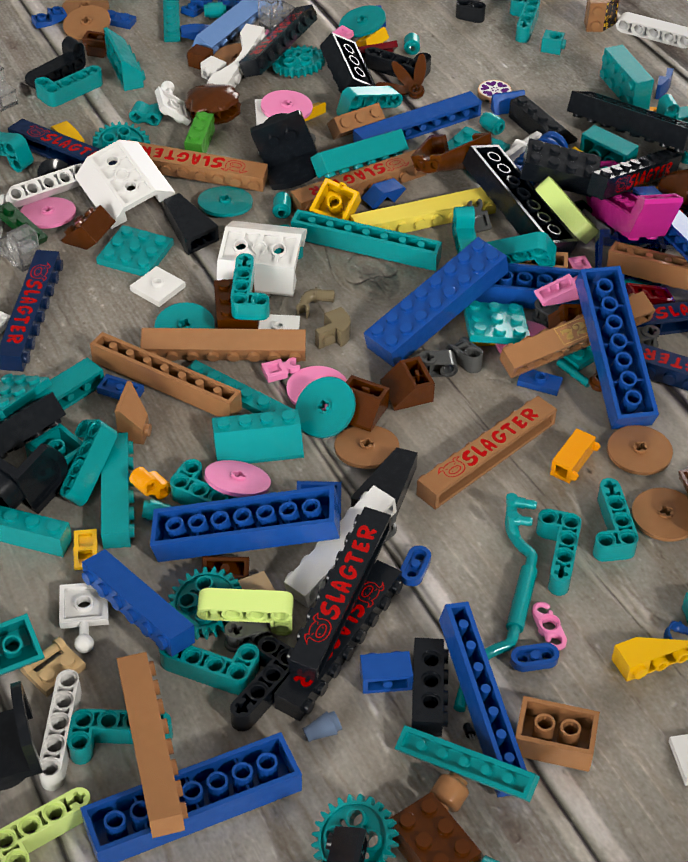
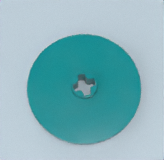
[339,5,386,37]
[198,186,253,217]
[155,302,215,329]
[295,377,356,438]

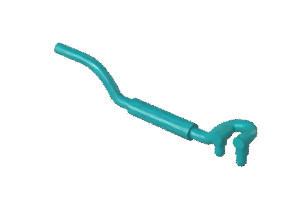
[453,493,538,712]

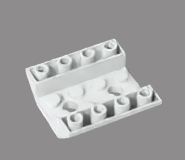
[75,140,175,229]
[217,221,307,297]

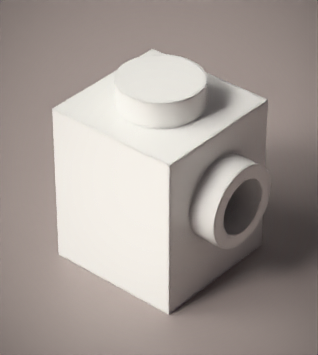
[200,56,227,80]

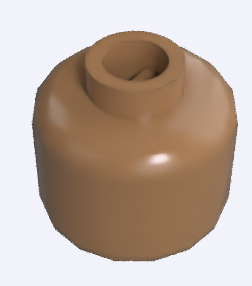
[430,772,469,812]

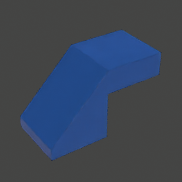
[362,178,406,210]

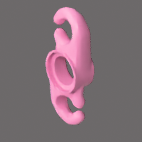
[531,602,567,651]

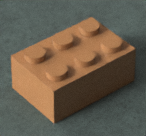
[515,696,600,772]

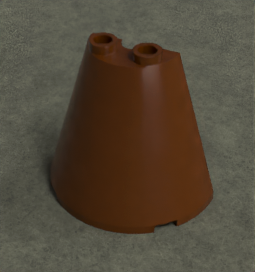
[411,132,492,173]

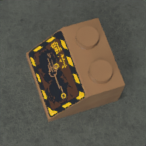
[584,0,619,32]

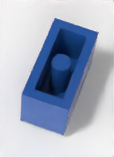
[360,651,413,694]

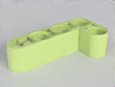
[535,176,599,244]
[197,588,294,636]
[0,787,92,862]

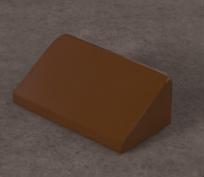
[202,556,250,580]

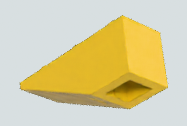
[611,637,688,682]

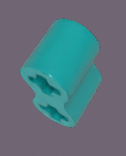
[129,101,164,126]

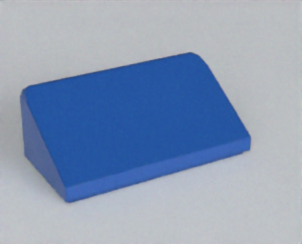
[491,90,525,115]

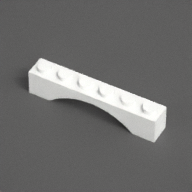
[207,23,266,88]

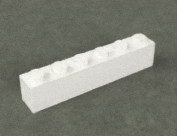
[284,485,397,608]

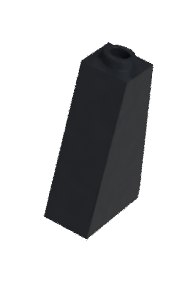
[164,193,219,255]
[351,447,418,516]

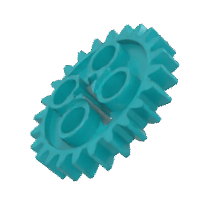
[272,45,325,78]
[92,121,150,149]
[168,567,242,640]
[311,794,399,862]

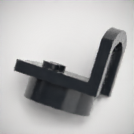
[250,110,318,190]
[0,443,68,514]
[0,681,43,791]

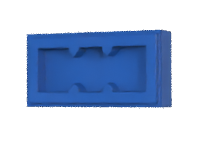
[517,370,563,396]

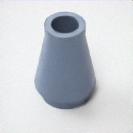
[302,711,342,742]

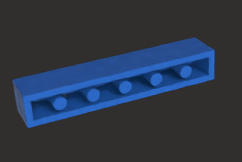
[82,549,195,657]

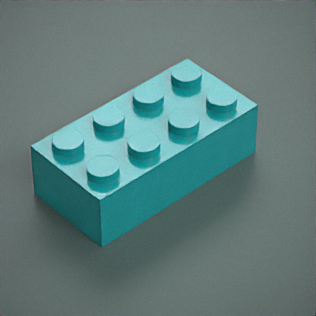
[600,44,654,109]

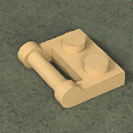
[20,637,86,697]

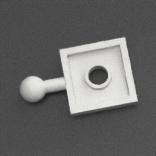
[155,81,191,126]
[59,583,109,653]

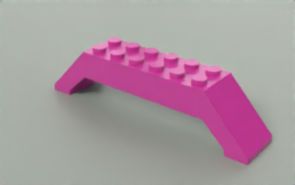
[586,161,683,241]

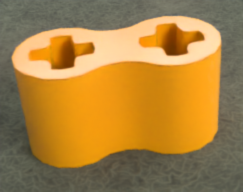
[129,467,171,500]

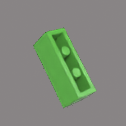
[184,112,215,153]

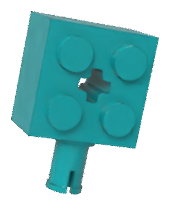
[25,424,82,471]

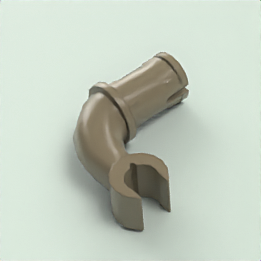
[296,287,335,319]

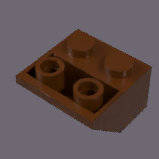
[61,205,116,250]
[380,356,435,411]
[346,375,390,432]

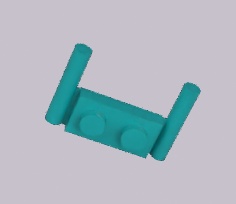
[556,345,594,387]

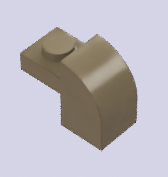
[315,307,351,349]

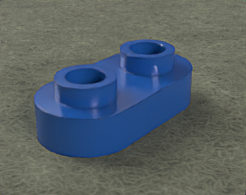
[400,545,431,586]
[510,643,559,672]

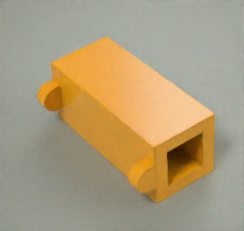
[550,428,601,484]

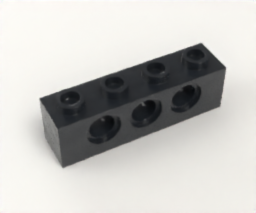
[411,638,449,737]

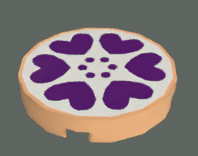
[478,80,512,103]

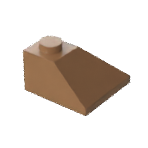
[115,381,152,445]

